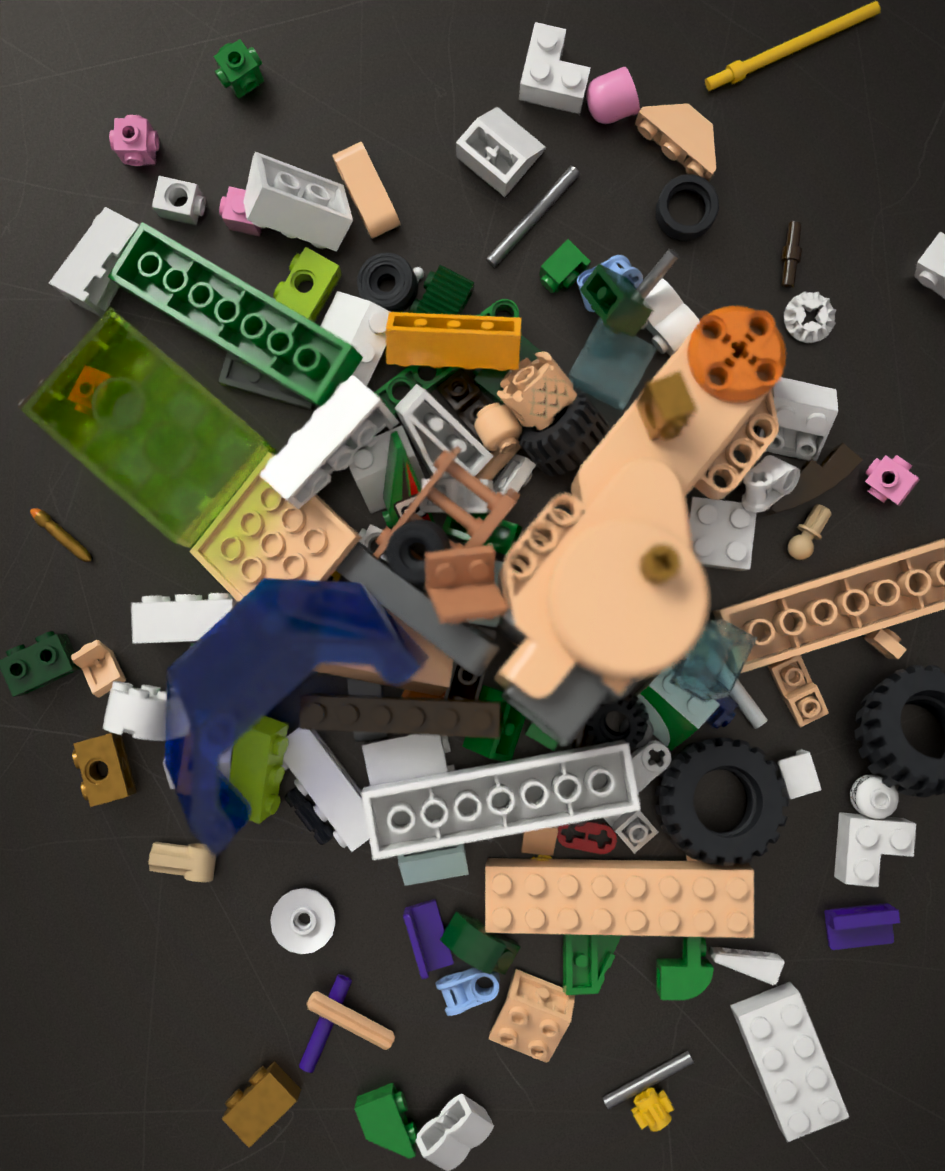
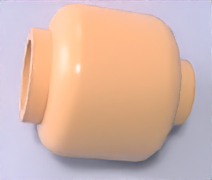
[474,402,523,453]

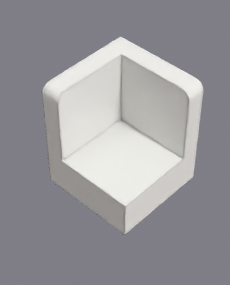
[778,750,821,799]

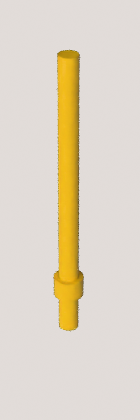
[705,1,881,91]

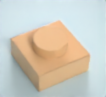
[863,628,907,660]

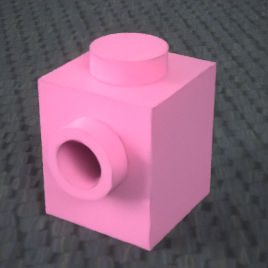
[219,186,262,236]

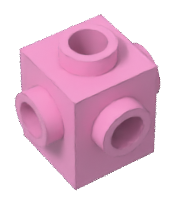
[109,115,159,166]
[865,455,920,506]

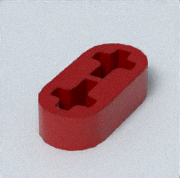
[557,820,617,854]

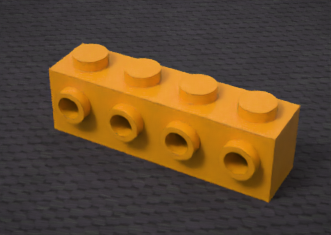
[386,312,521,371]

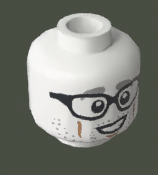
[850,775,899,819]

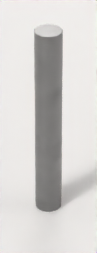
[636,249,679,299]
[602,1051,694,1110]

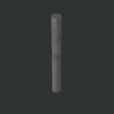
[486,166,580,268]

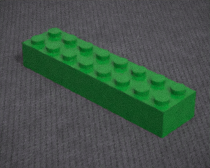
[108,222,363,407]

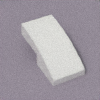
[421,479,493,514]

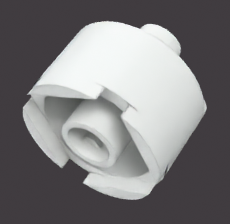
[103,681,178,741]

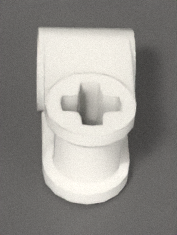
[741,455,800,512]
[630,740,671,793]

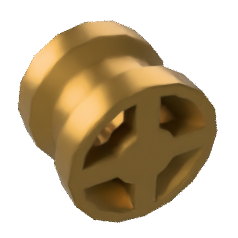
[639,544,681,585]

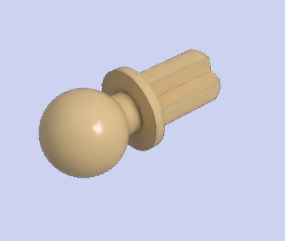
[788,504,831,560]

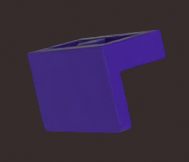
[403,899,454,979]
[824,903,900,950]

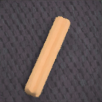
[307,991,395,1050]

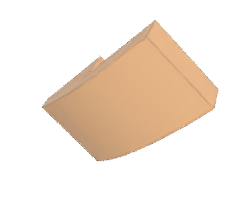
[768,655,829,728]

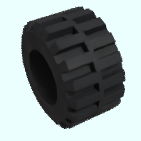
[518,389,608,476]

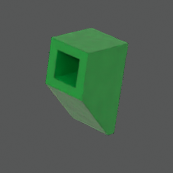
[354,1083,418,1159]

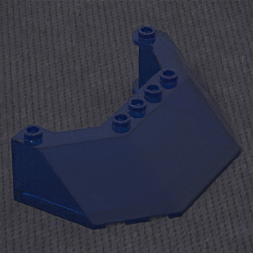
[165,578,429,857]

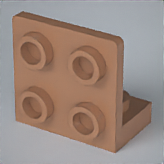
[425,545,509,624]

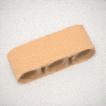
[332,142,401,239]

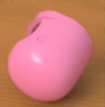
[586,67,640,124]

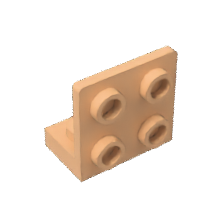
[489,969,575,1063]

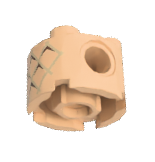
[497,352,577,430]

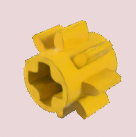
[631,1088,674,1132]

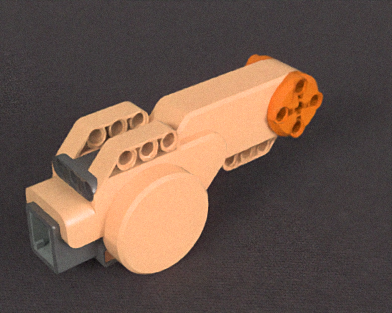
[494,306,786,746]

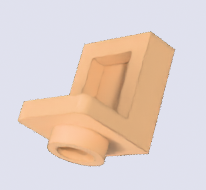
[71,640,126,698]

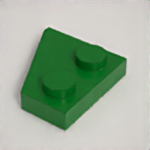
[563,934,625,995]

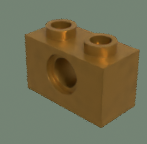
[635,370,697,441]
[72,733,137,807]

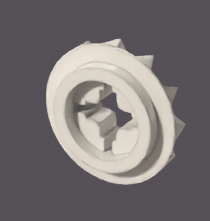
[784,292,836,343]

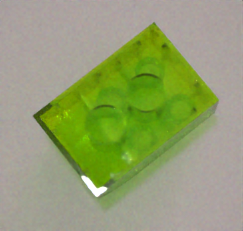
[20,307,277,548]

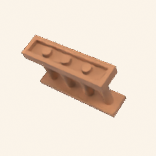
[373,446,521,560]

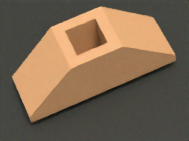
[635,104,716,182]

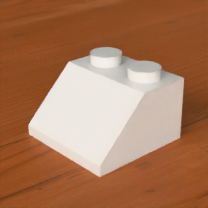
[349,425,425,514]

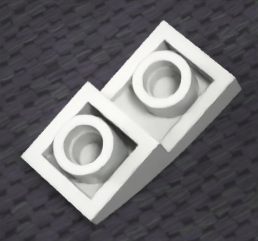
[603,810,659,854]

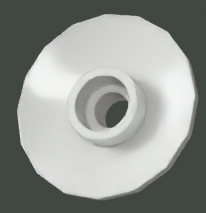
[270,888,336,954]

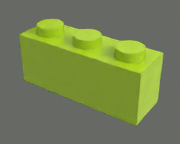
[226,712,289,824]

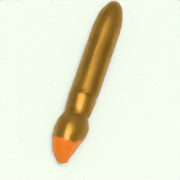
[30,508,92,562]

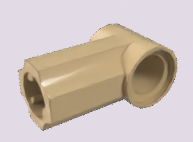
[148,842,217,882]

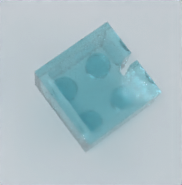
[568,317,657,412]
[669,619,757,702]

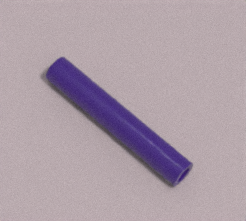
[299,974,352,1073]

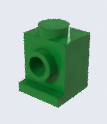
[539,239,591,293]

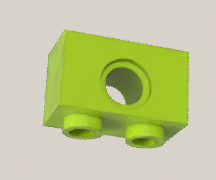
[273,247,342,323]

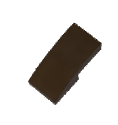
[437,368,490,442]

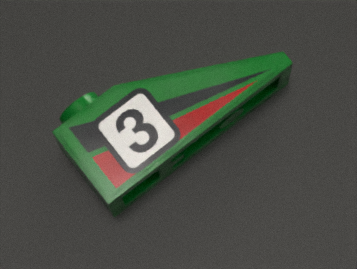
[382,431,436,529]

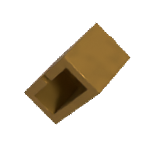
[222,1062,301,1148]

